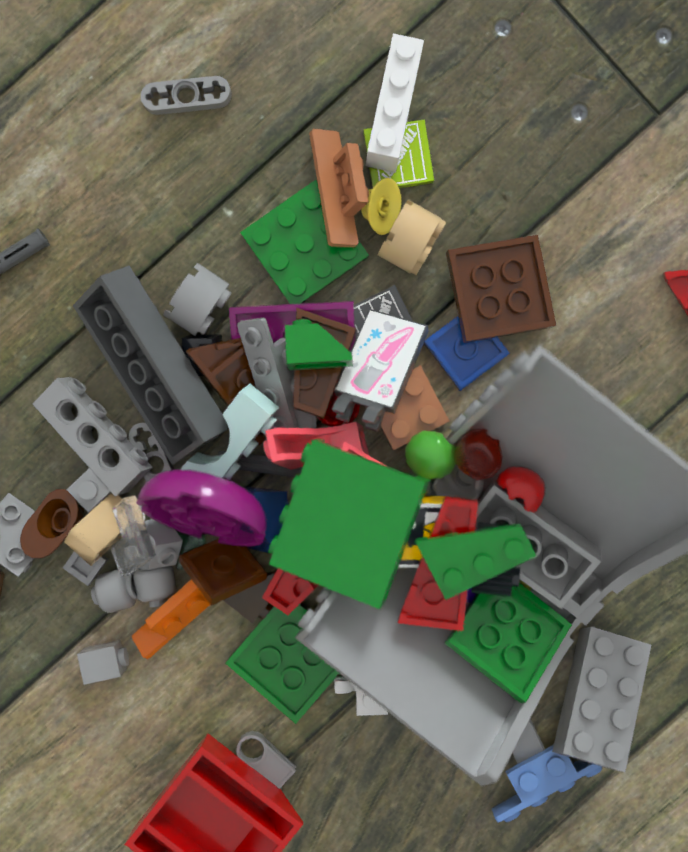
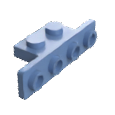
[492,745,602,823]

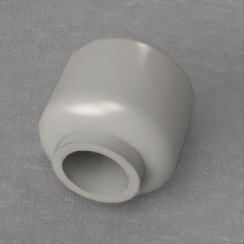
[133,563,177,607]
[91,568,137,613]

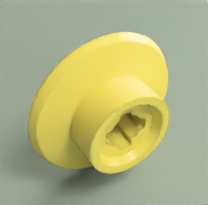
[361,178,401,235]

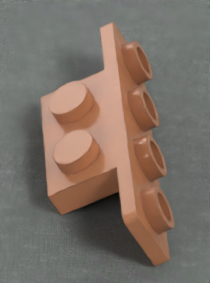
[309,129,369,247]

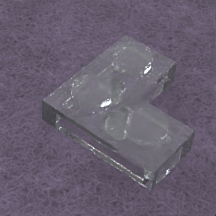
[111,495,156,578]

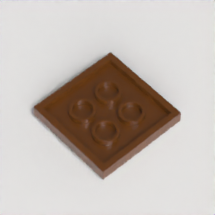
[446,235,556,343]

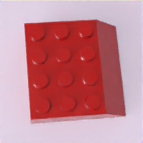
[125,733,303,852]

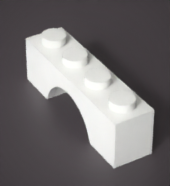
[366,34,424,173]

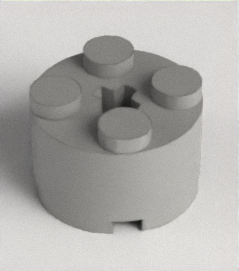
[163,263,232,336]

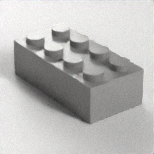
[552,627,651,772]

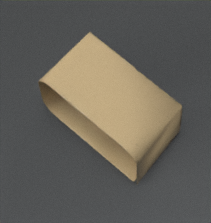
[64,493,138,566]

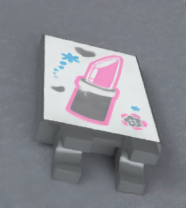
[332,309,429,432]

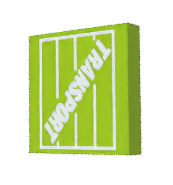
[363,119,434,189]

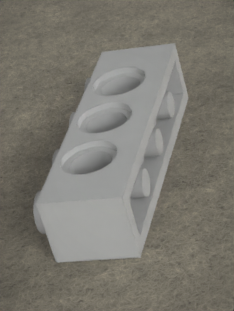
[33,377,153,497]

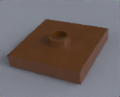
[179,538,267,606]

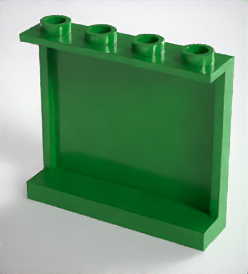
[269,439,430,609]

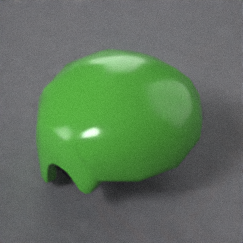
[405,431,457,479]

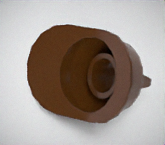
[20,489,84,559]

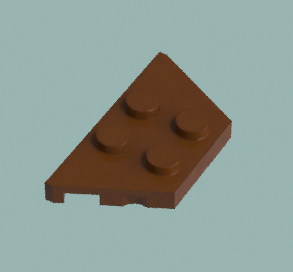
[186,338,265,445]

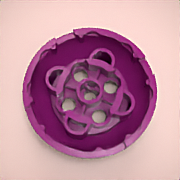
[136,470,267,546]

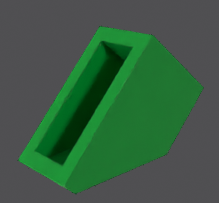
[285,319,353,370]

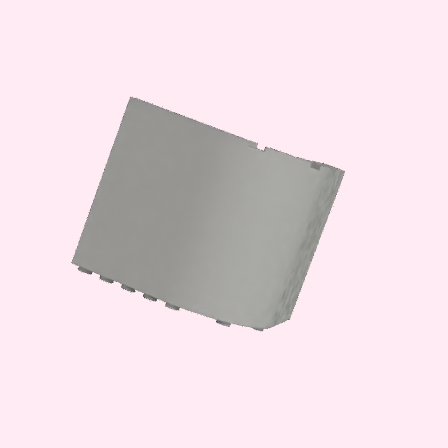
[295,345,688,786]

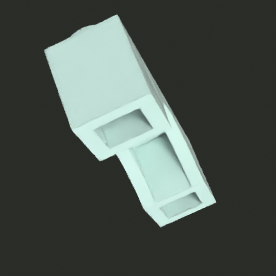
[180,384,280,480]

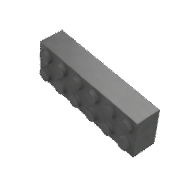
[73,266,229,465]

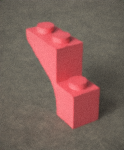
[264,422,369,470]

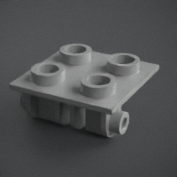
[0,493,35,578]

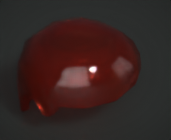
[454,428,503,480]

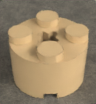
[378,200,446,275]

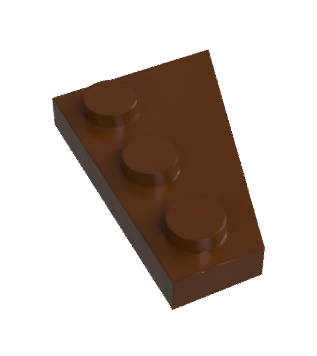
[293,308,356,419]

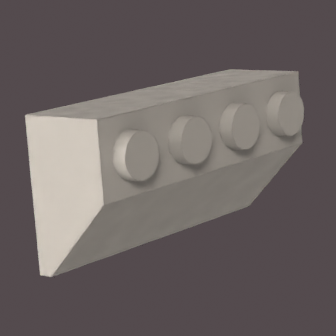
[475,475,601,609]

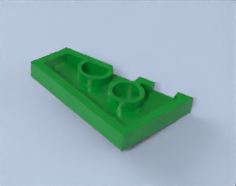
[415,524,536,600]

